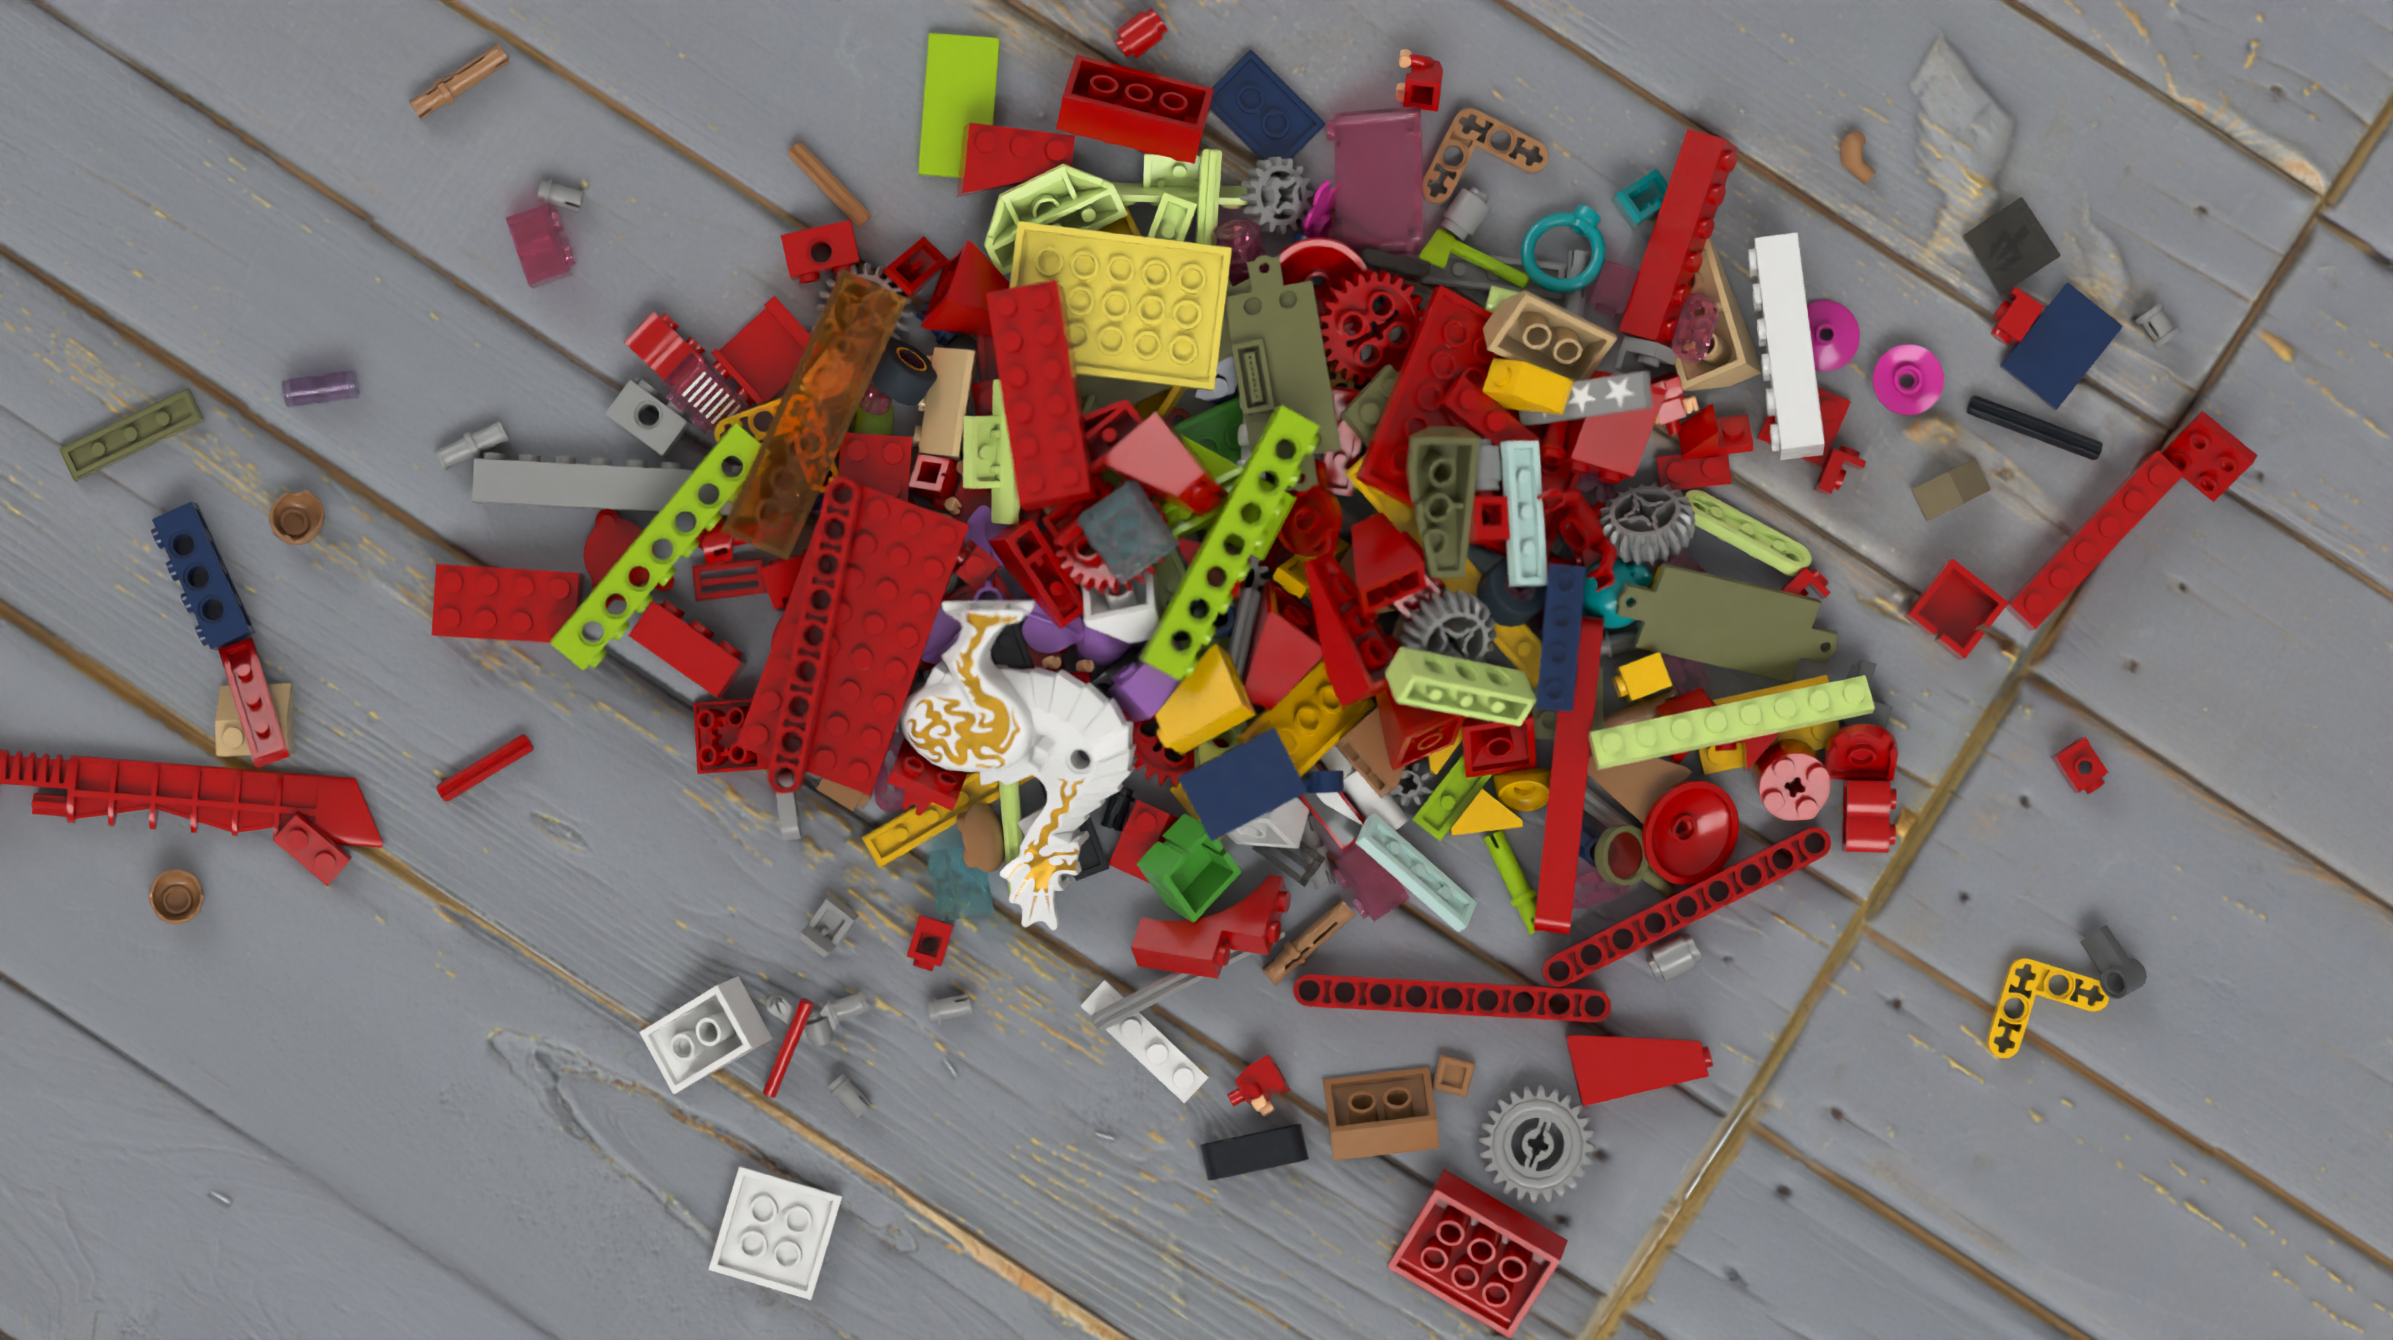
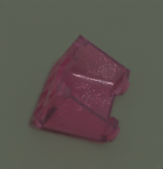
[1327,107,1423,256]

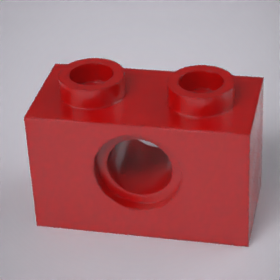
[781,220,862,284]

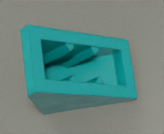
[1612,168,1668,229]

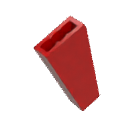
[1565,1034,1713,1106]

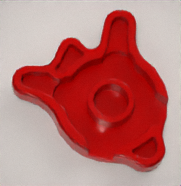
[1278,458,1342,557]
[583,509,675,609]

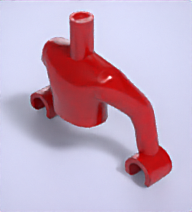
[1537,487,1617,592]

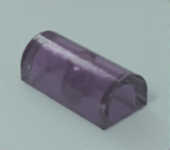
[281,369,359,408]

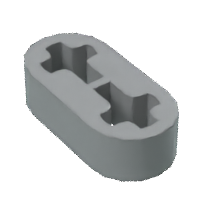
[776,772,802,841]

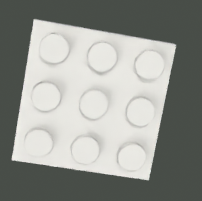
[708,1166,843,1300]

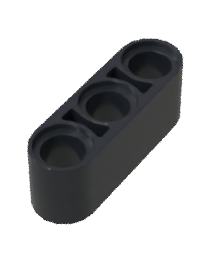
[1200,1124,1309,1180]

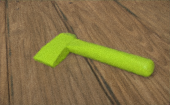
[1419,229,1530,288]

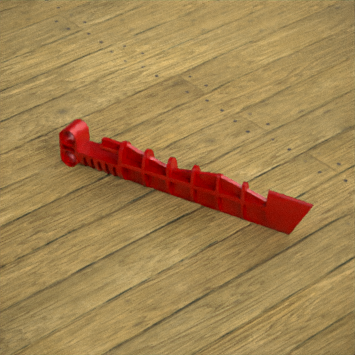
[0,749,384,848]

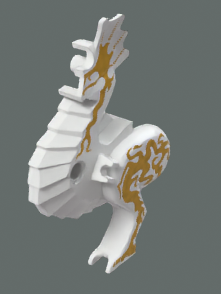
[900,600,1136,930]

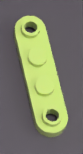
[1684,490,1812,577]

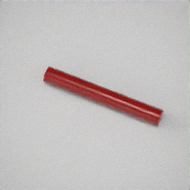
[763,998,814,1098]

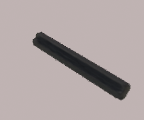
[1966,395,2103,460]

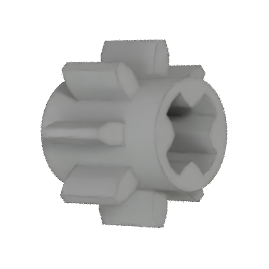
[1390,763,1434,806]

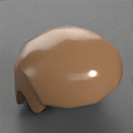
[269,490,325,545]
[149,868,204,925]

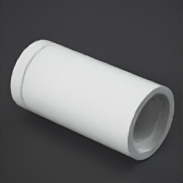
[1344,770,1409,831]

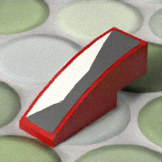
[1298,762,1365,852]

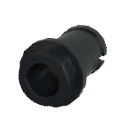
[1100,787,1135,832]

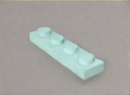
[1500,441,1548,586]
[1355,813,1477,932]

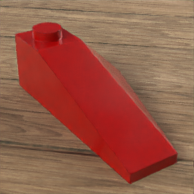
[1304,554,1401,707]

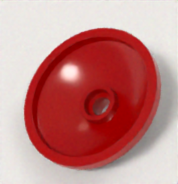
[1267,237,1368,338]
[1642,780,1739,885]

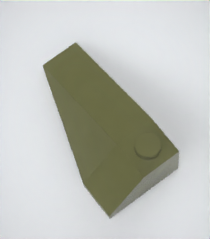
[1407,426,1480,578]

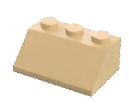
[1483,290,1617,382]
[913,347,978,461]

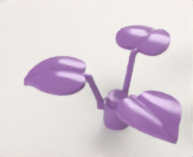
[922,505,1085,665]

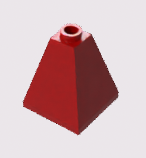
[921,240,1010,336]
[1375,688,1465,771]

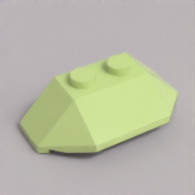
[984,163,1128,275]

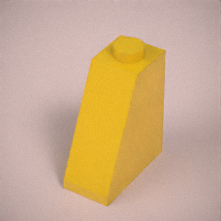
[1155,644,1256,755]

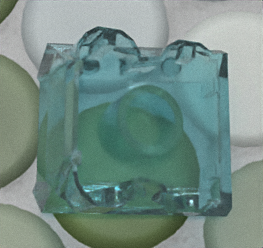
[1077,481,1179,584]

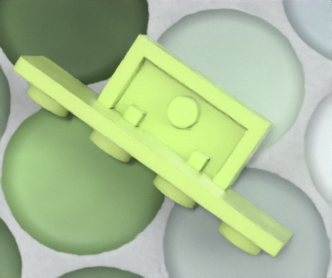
[1112,151,1248,209]
[963,380,1020,525]

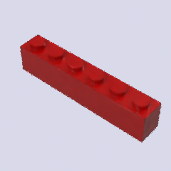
[1618,129,1738,347]
[2005,450,2183,631]

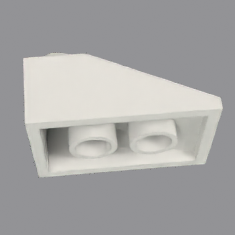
[639,976,773,1095]

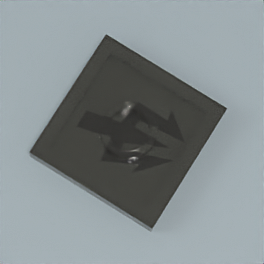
[1961,197,2061,295]

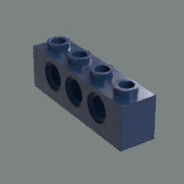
[151,502,256,650]
[1536,564,1587,712]

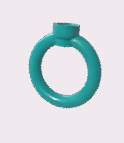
[1521,204,1606,293]

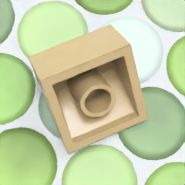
[215,683,295,757]

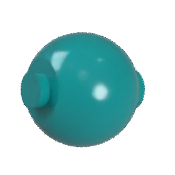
[1583,558,1655,628]

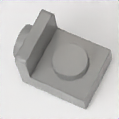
[1615,336,1678,374]

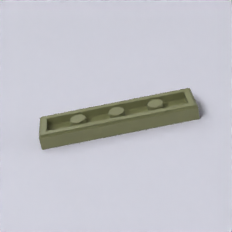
[59,388,205,481]

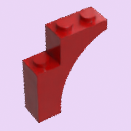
[1131,875,1291,979]

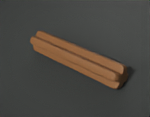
[788,141,871,227]

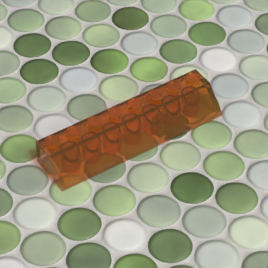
[721,268,908,561]

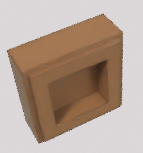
[1432,1054,1475,1098]

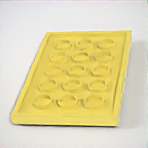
[1010,221,1232,391]

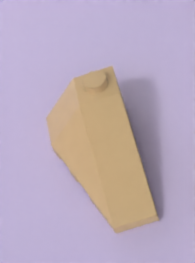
[1673,237,1762,392]

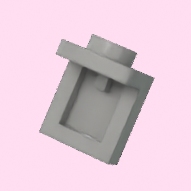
[798,894,859,958]

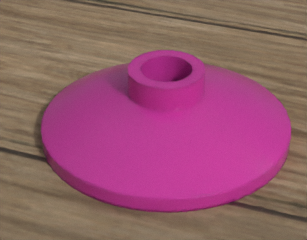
[1807,300,1860,372]
[1872,344,1944,416]

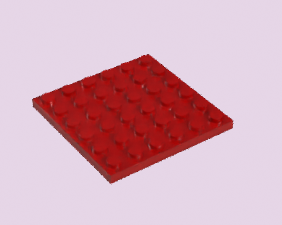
[1355,285,1599,561]

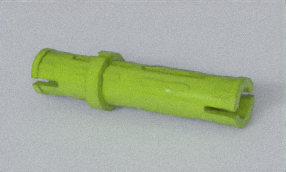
[1482,829,1537,935]

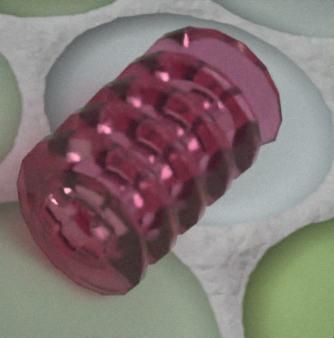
[1214,219,1269,287]

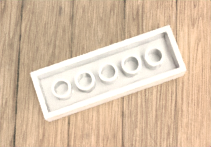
[1748,233,1824,460]

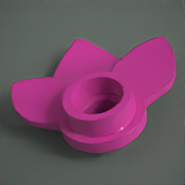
[1302,180,1344,238]

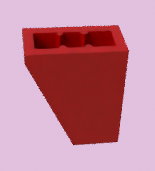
[1351,512,1427,616]

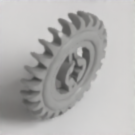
[1478,1085,1596,1203]

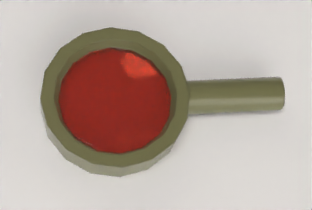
[1595,825,1674,897]

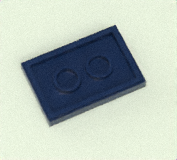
[1210,49,1326,175]
[2000,282,2123,410]
[1178,727,1308,842]

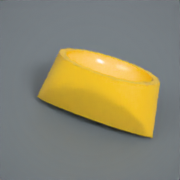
[1492,768,1551,812]

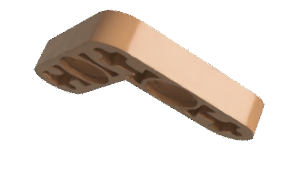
[1421,108,1549,205]

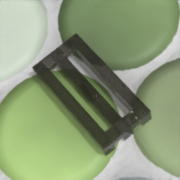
[1357,248,1431,282]
[1252,840,1326,887]

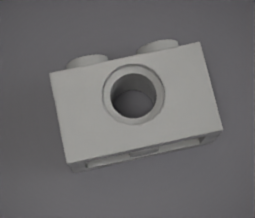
[605,380,691,458]

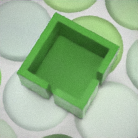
[1137,813,1241,923]

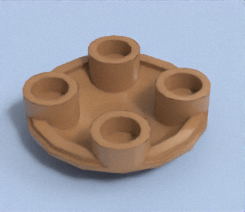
[956,802,1005,873]

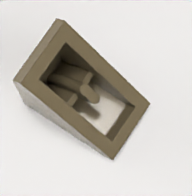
[1911,458,1991,521]

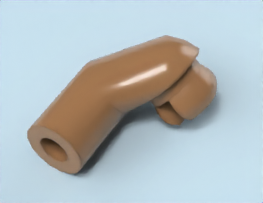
[1841,130,1876,185]

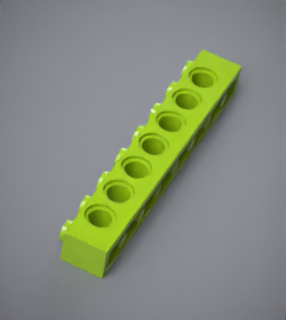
[1139,405,1320,681]
[550,422,769,671]

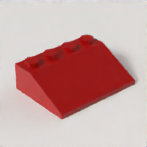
[1387,1169,1568,1339]

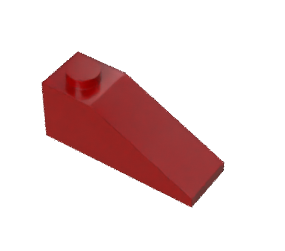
[988,519,1084,629]

